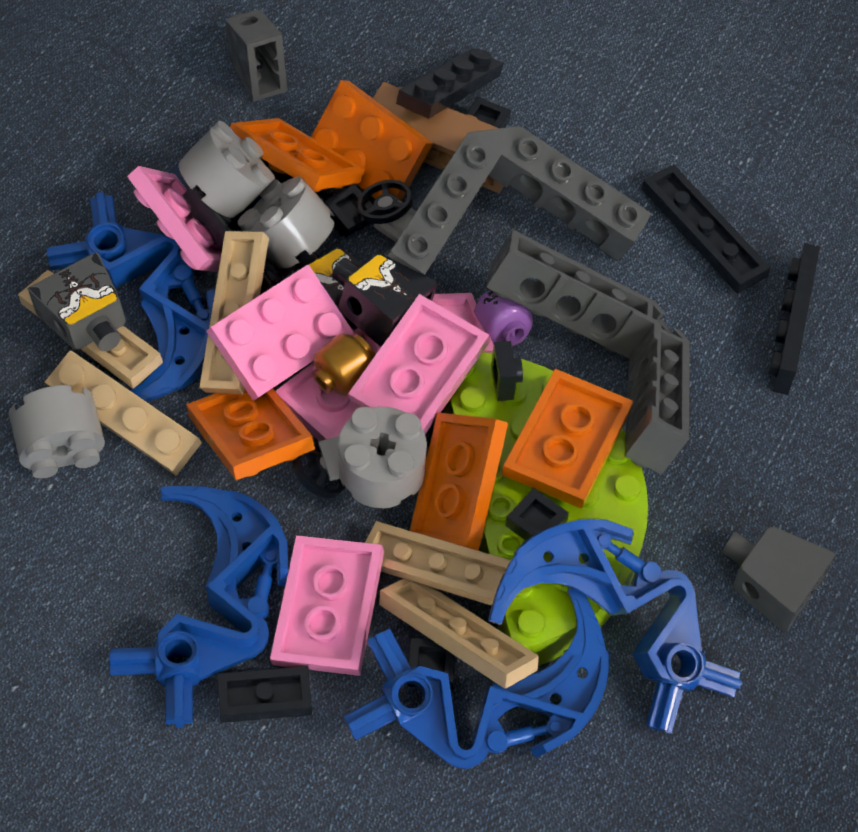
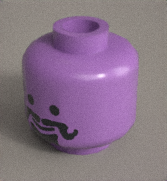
[474,290,533,346]

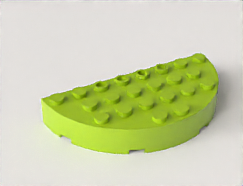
[443,352,648,666]

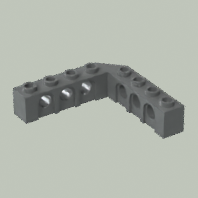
[387,126,652,275]
[486,230,690,474]

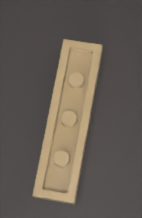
[199,231,269,394]
[18,270,163,389]
[45,350,202,476]
[365,521,511,606]
[379,578,539,689]

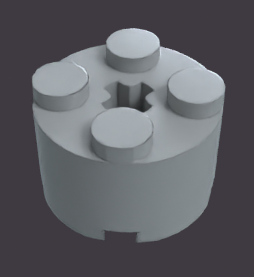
[179,121,275,218]
[238,176,334,269]
[9,385,105,478]
[339,407,427,508]

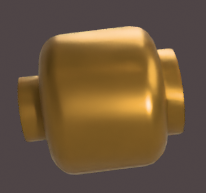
[313,333,375,396]

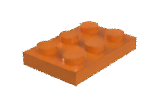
[311,80,433,201]
[230,118,365,192]
[502,369,634,509]
[186,388,315,480]
[409,412,508,551]

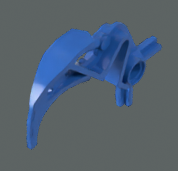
[47,192,215,402]
[110,486,288,728]
[488,519,742,734]
[343,588,609,769]

